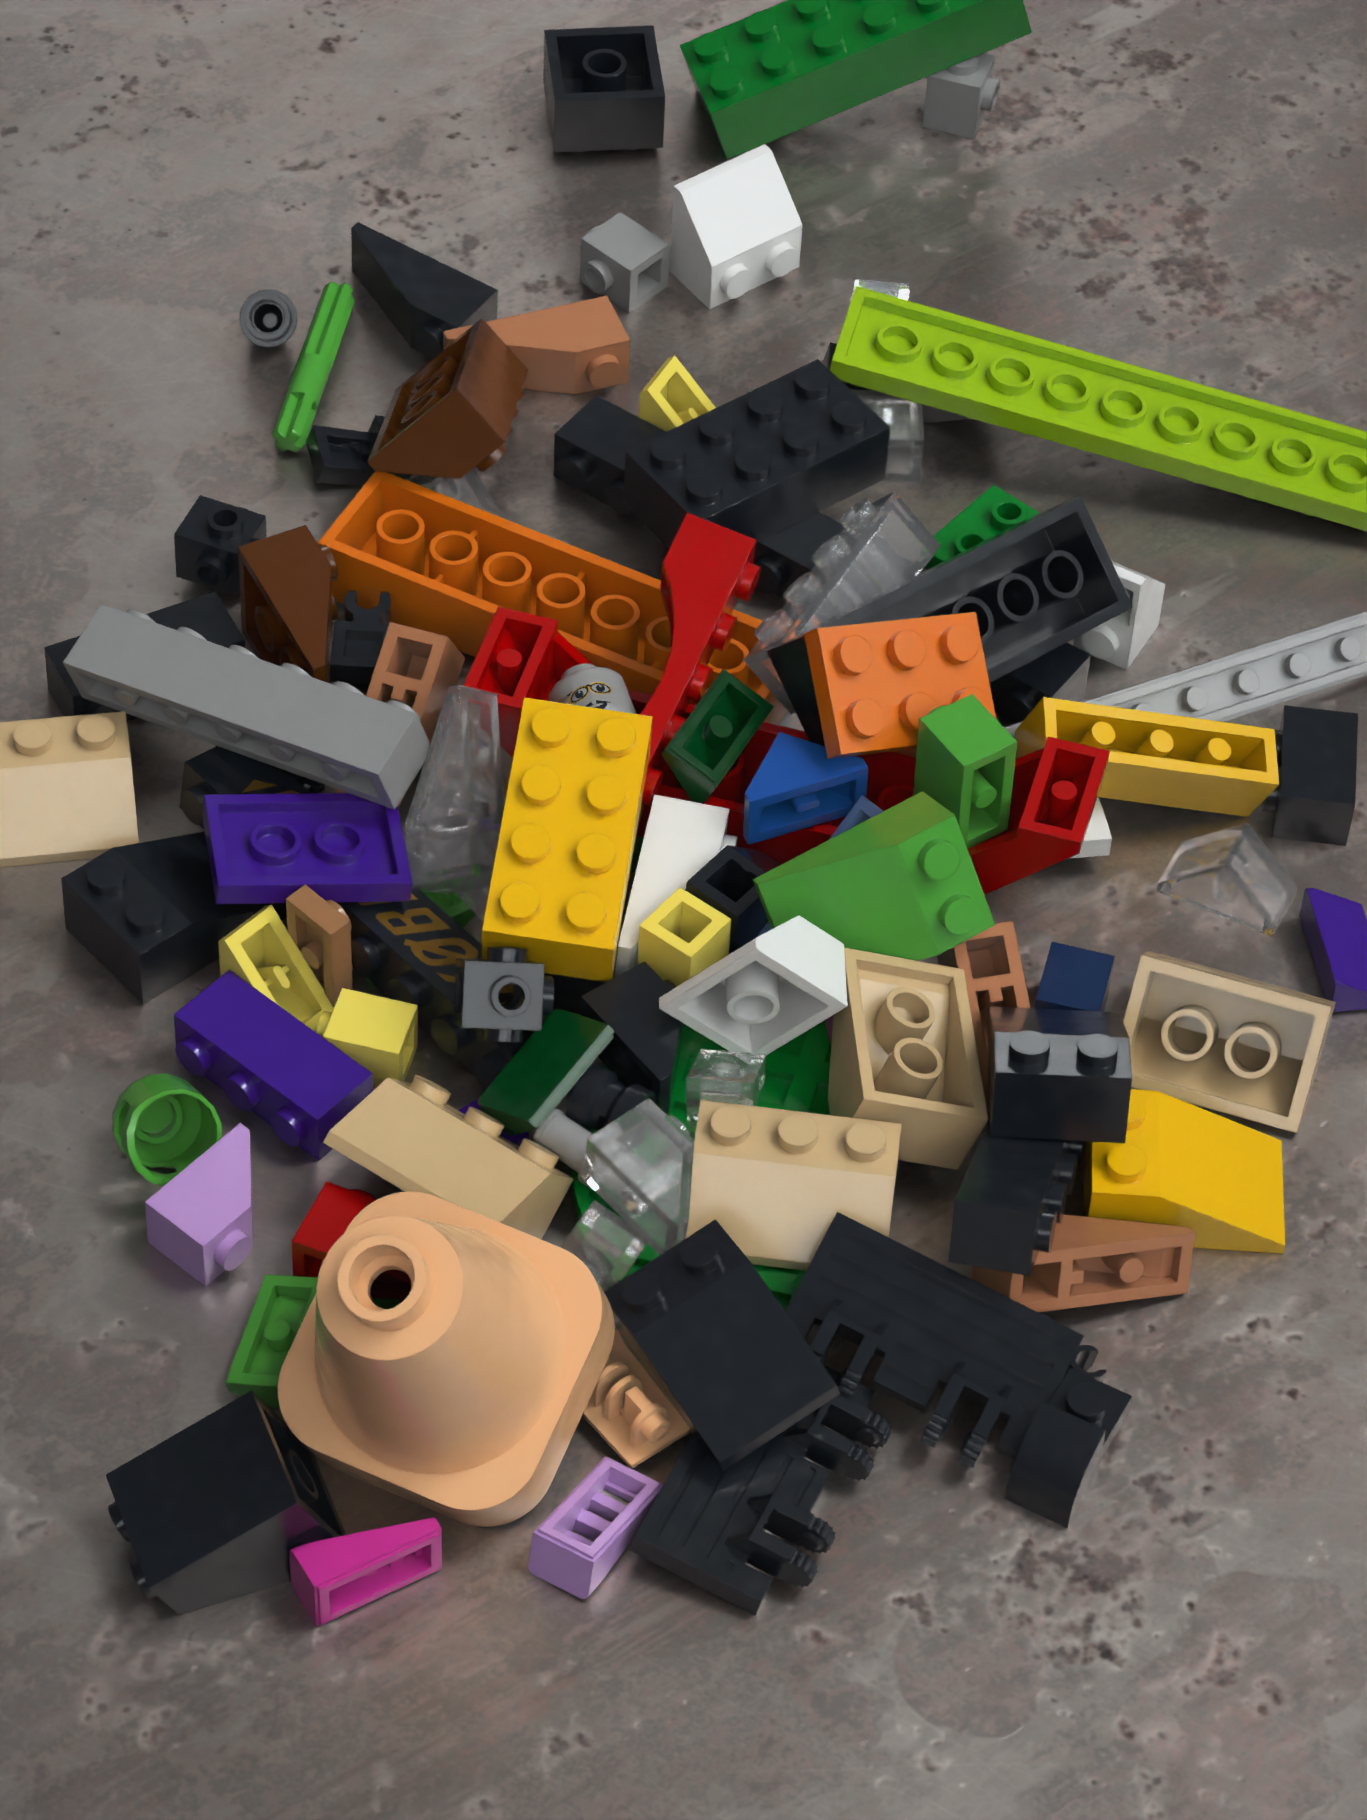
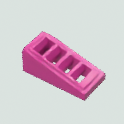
[289,1517,442,1626]

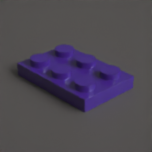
[202,793,413,904]

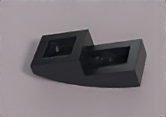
[306,415,422,485]

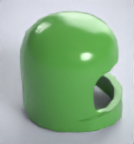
[112,1073,222,1186]

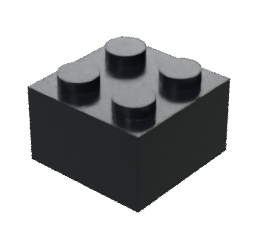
[543,25,665,153]

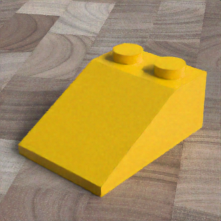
[1084,1089,1285,1254]

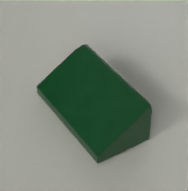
[661,669,774,804]
[477,1009,615,1136]

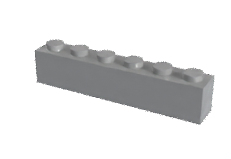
[63,604,432,810]

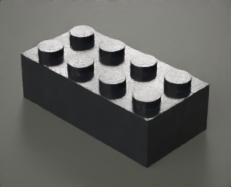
[623,359,890,549]

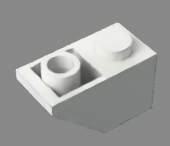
[1073,561,1165,670]

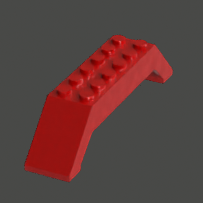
[460,606,1110,895]

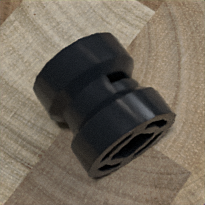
[565,1064,657,1152]

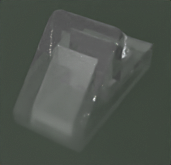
[686,1049,766,1141]

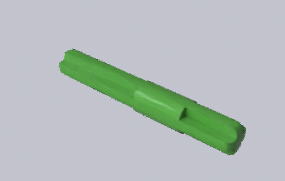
[272,282,355,453]

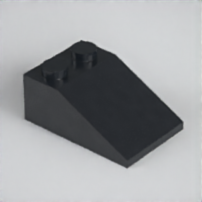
[61,831,287,1005]
[987,1006,1132,1143]
[604,1219,840,1471]

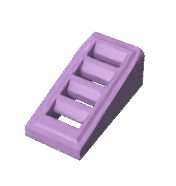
[528,1456,663,1599]

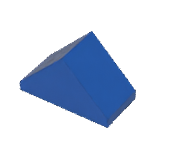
[743,732,868,845]

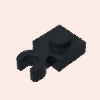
[330,591,391,684]

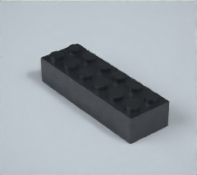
[767,496,1133,746]

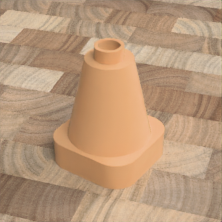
[278,1191,615,1527]

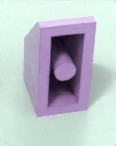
[145,1123,253,1287]

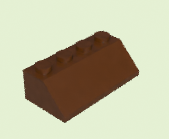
[367,318,528,479]

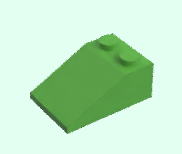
[753,791,995,961]

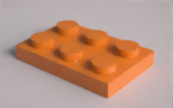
[804,612,996,759]

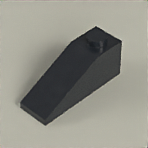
[351,222,498,358]

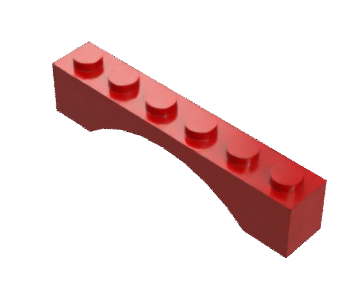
[636,513,761,836]

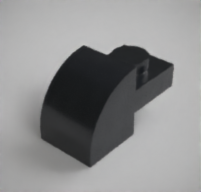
[1005,1368,1132,1528]

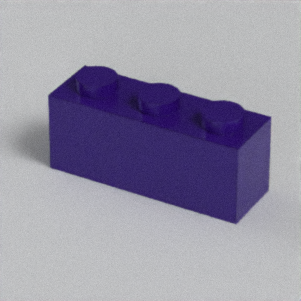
[174,970,373,1161]

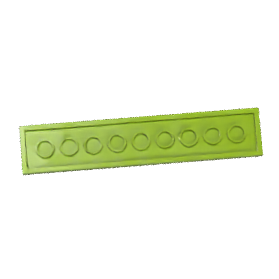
[830,286,1367,532]

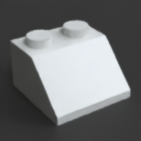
[669,144,803,309]
[659,915,848,1064]

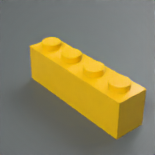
[1015,697,1279,817]

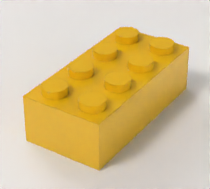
[482,697,653,982]

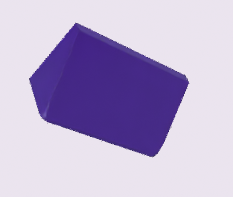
[1299,888,1367,1012]

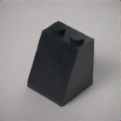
[106,1390,346,1615]

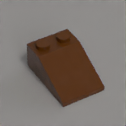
[238,525,339,684]

